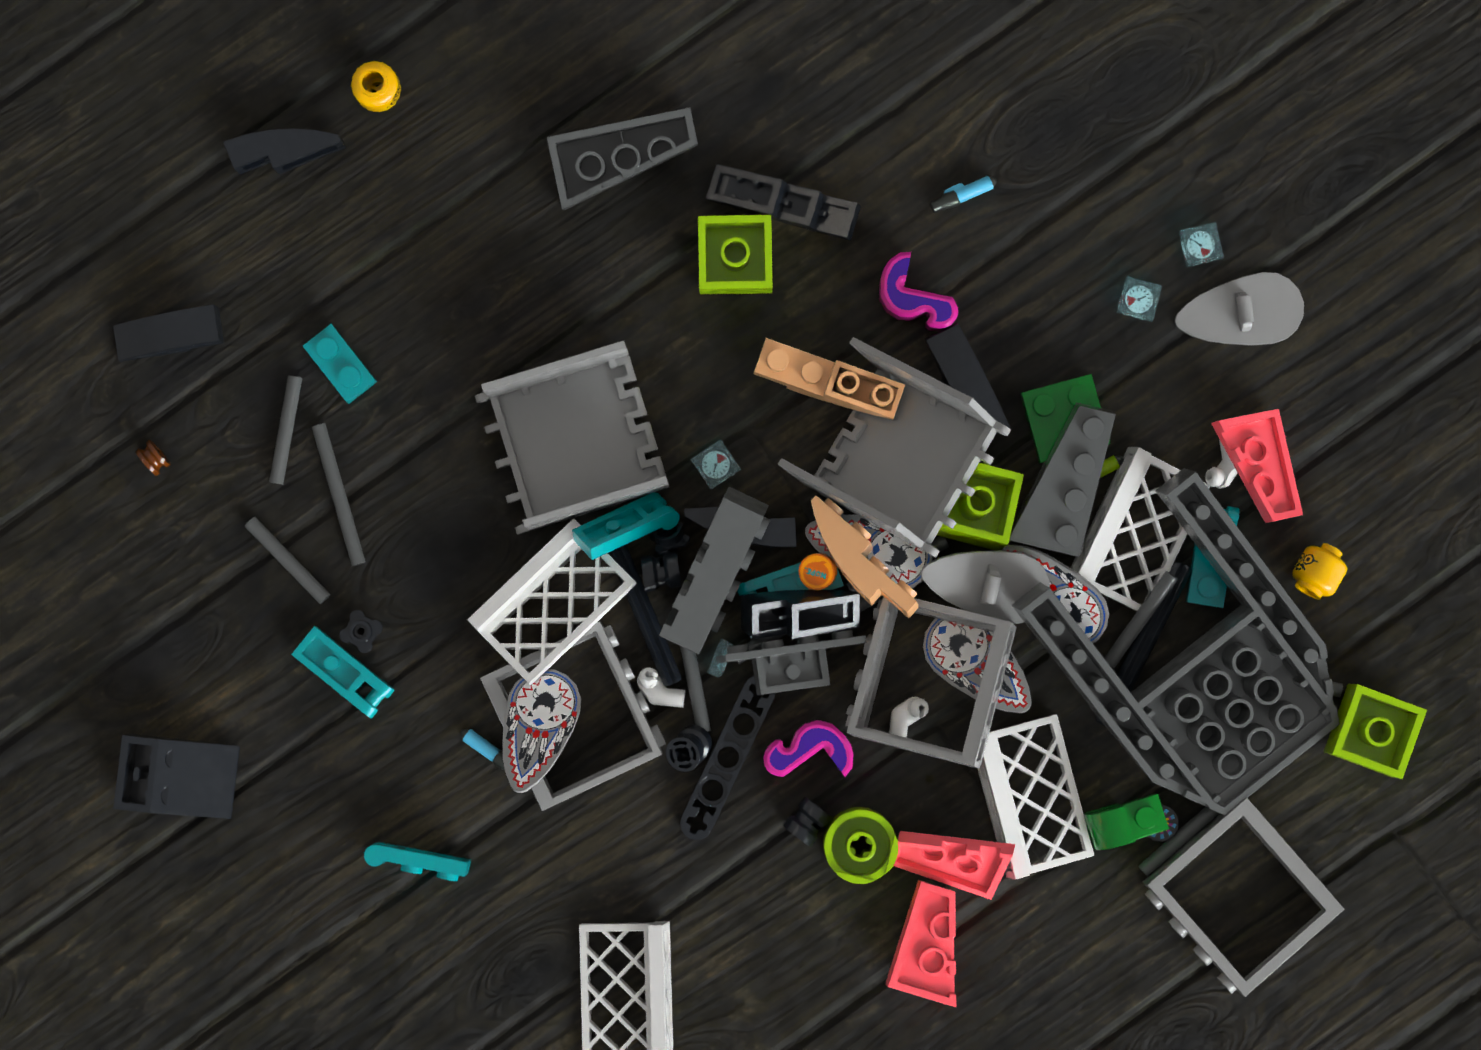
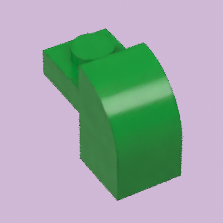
[1083,793,1169,850]

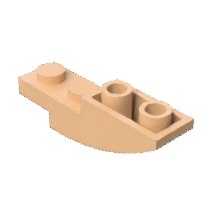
[753,338,905,420]
[811,495,919,618]

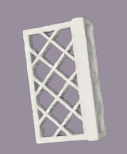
[1071,447,1210,611]
[467,518,637,686]
[977,714,1095,879]
[579,921,673,1050]

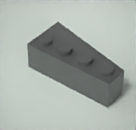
[547,107,698,210]
[1010,402,1116,557]
[659,487,770,654]

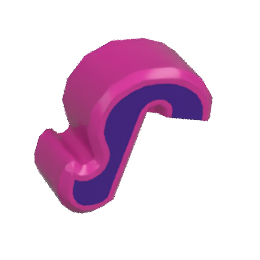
[879,252,958,332]
[763,720,854,777]

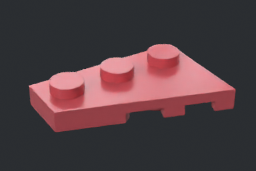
[1211,409,1303,523]
[893,831,1015,900]
[885,880,956,1007]

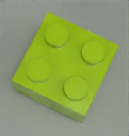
[698,215,773,295]
[937,463,1024,551]
[1324,684,1427,779]

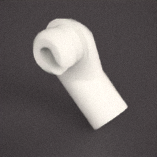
[1205,440,1238,489]
[637,667,685,708]
[889,697,929,738]

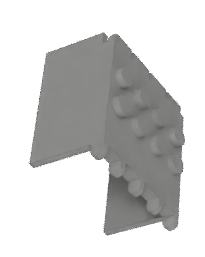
[778,337,1011,558]
[475,341,670,535]

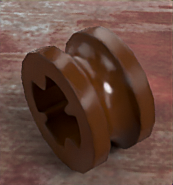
[135,440,171,476]

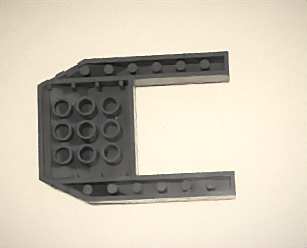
[1012,468,1340,816]

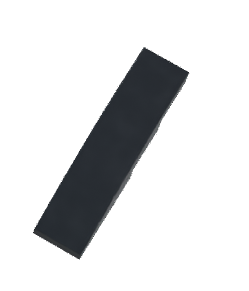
[706,164,861,241]

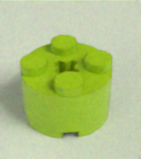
[823,807,898,884]

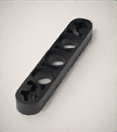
[680,676,775,840]

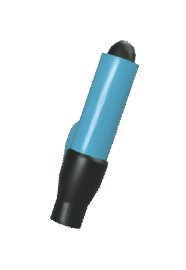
[930,176,997,214]
[460,729,505,771]

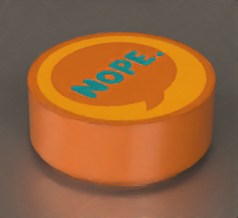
[799,553,837,590]

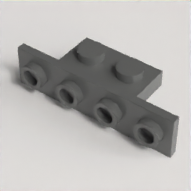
[716,630,867,695]

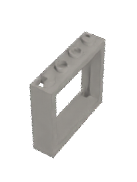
[845,597,1017,769]
[480,621,666,811]
[1143,798,1345,997]

